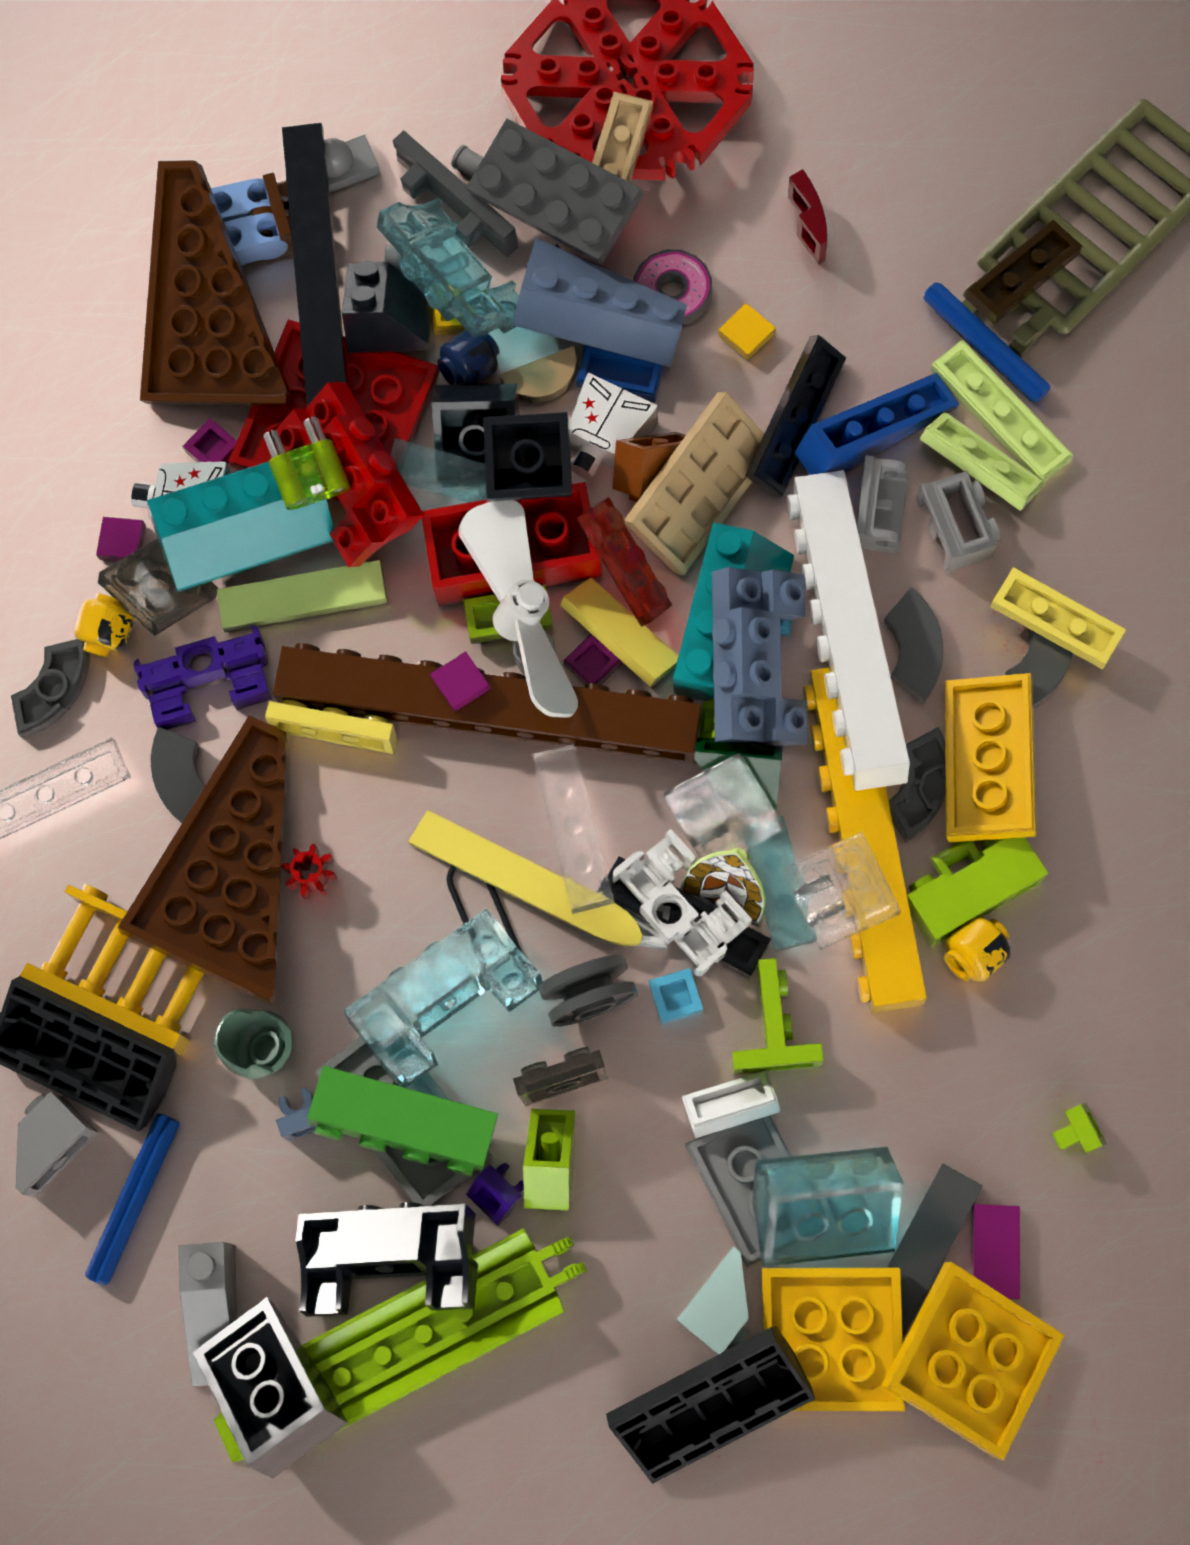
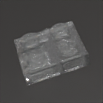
[663,753,783,859]
[782,831,901,950]

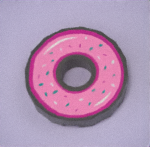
[633,249,712,326]

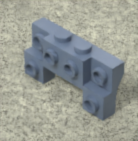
[712,567,808,746]

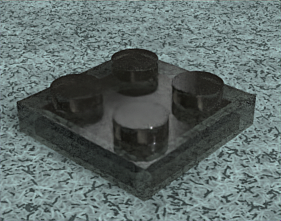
[98,538,218,636]
[513,1047,609,1106]

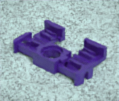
[133,625,272,730]

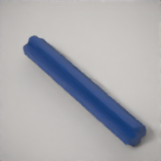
[923,282,1051,402]
[85,1113,179,1285]

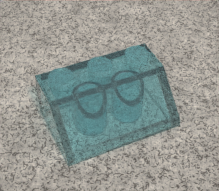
[753,1147,904,1267]

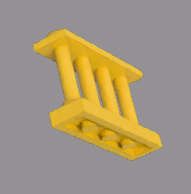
[20,884,204,1056]

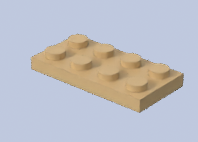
[623,392,765,575]

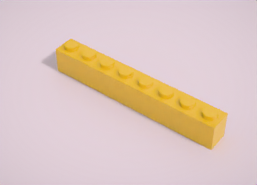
[803,668,927,1014]

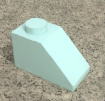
[677,1246,750,1355]

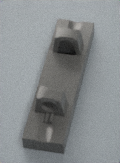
[392,130,518,258]

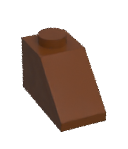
[612,432,686,502]

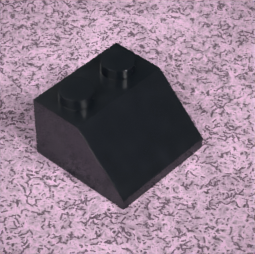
[342,261,433,353]
[431,384,519,480]
[483,412,572,502]

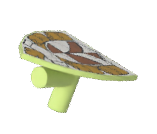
[680,848,766,927]

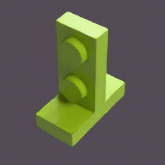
[732,958,824,1075]

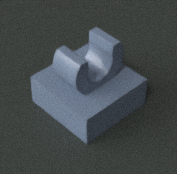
[276,1088,316,1141]

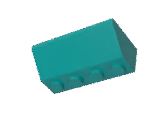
[147,449,334,592]
[673,522,794,701]

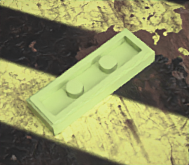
[920,412,1045,511]

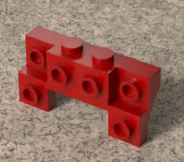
[276,382,424,567]

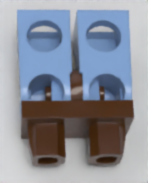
[211,172,293,265]

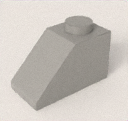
[15,1091,98,1197]

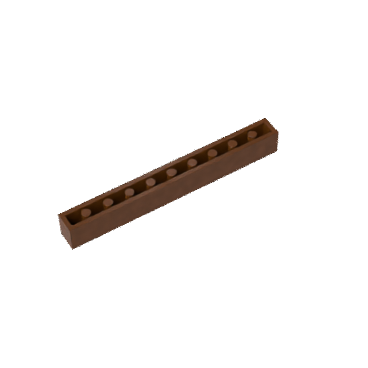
[272,643,701,764]

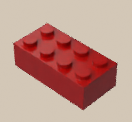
[421,482,602,606]

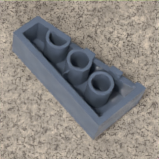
[513,237,687,367]

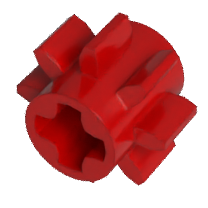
[282,844,338,900]

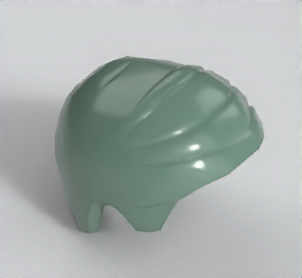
[214,1009,293,1079]

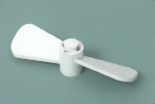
[458,500,578,718]

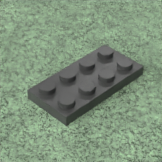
[466,118,644,265]

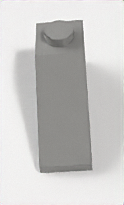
[178,1242,237,1386]

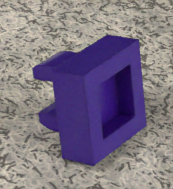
[466,1163,524,1226]

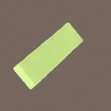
[931,340,1073,482]
[217,560,388,632]

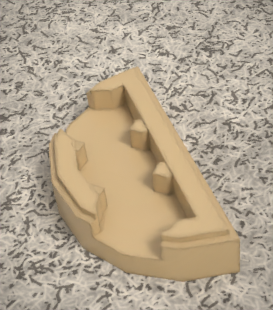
[499,346,578,403]

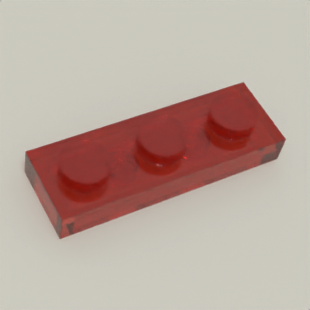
[577,497,673,627]

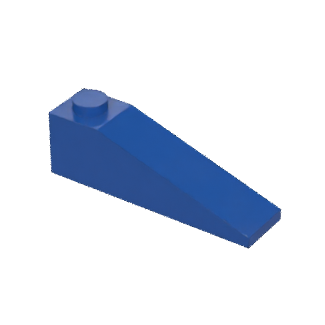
[794,373,959,475]

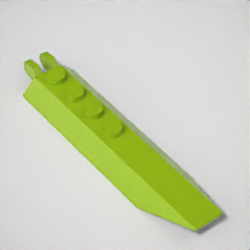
[213,1228,587,1462]

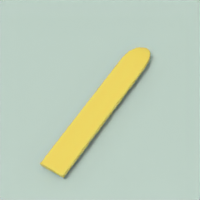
[408,810,643,947]

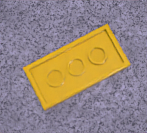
[945,673,1037,843]

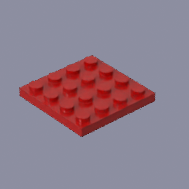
[229,319,440,502]

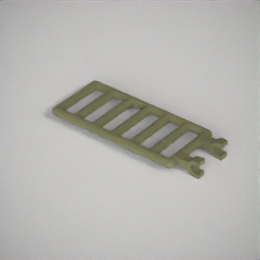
[962,99,1190,357]

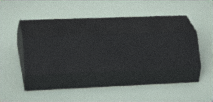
[0,976,177,1132]
[606,1326,815,1484]

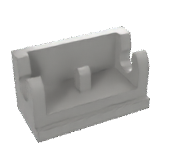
[856,455,909,553]

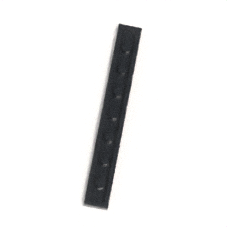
[282,123,348,406]

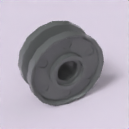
[538,954,638,1027]

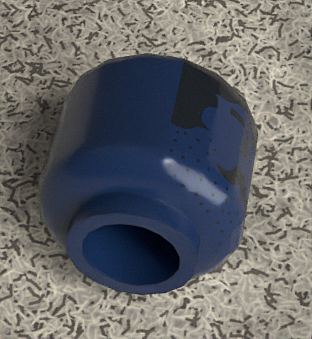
[437,328,500,385]

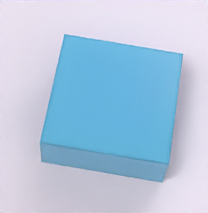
[648,968,703,1025]

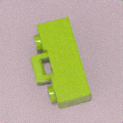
[907,837,1049,948]

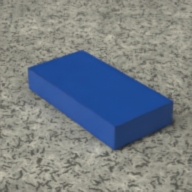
[576,345,664,403]

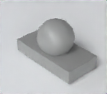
[325,134,381,193]

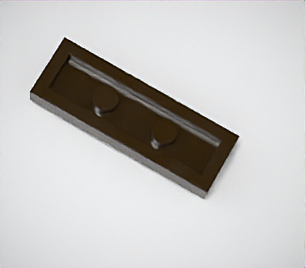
[965,220,1082,325]

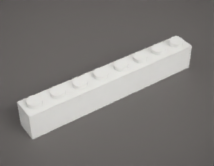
[787,470,910,791]

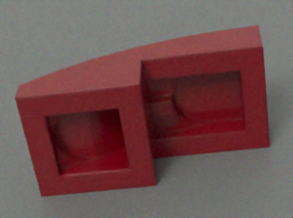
[788,169,827,265]

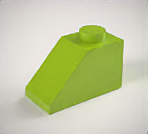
[523,1109,575,1210]

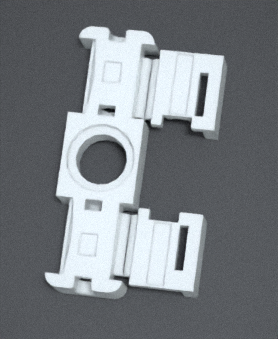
[612,829,752,976]

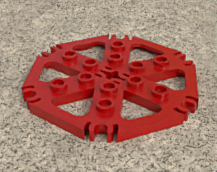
[501,0,754,181]

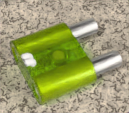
[264,417,350,510]

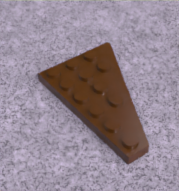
[140,160,293,407]
[118,715,288,1006]

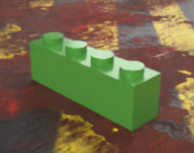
[307,1065,498,1176]

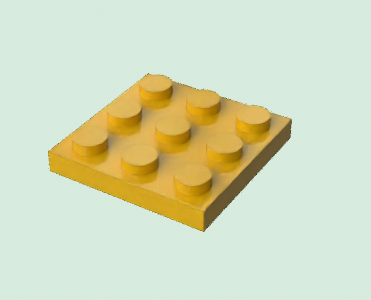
[881,1262,1065,1460]
[762,1268,905,1411]

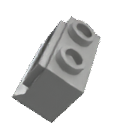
[916,471,1000,573]

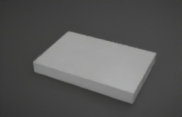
[685,1115,827,1267]

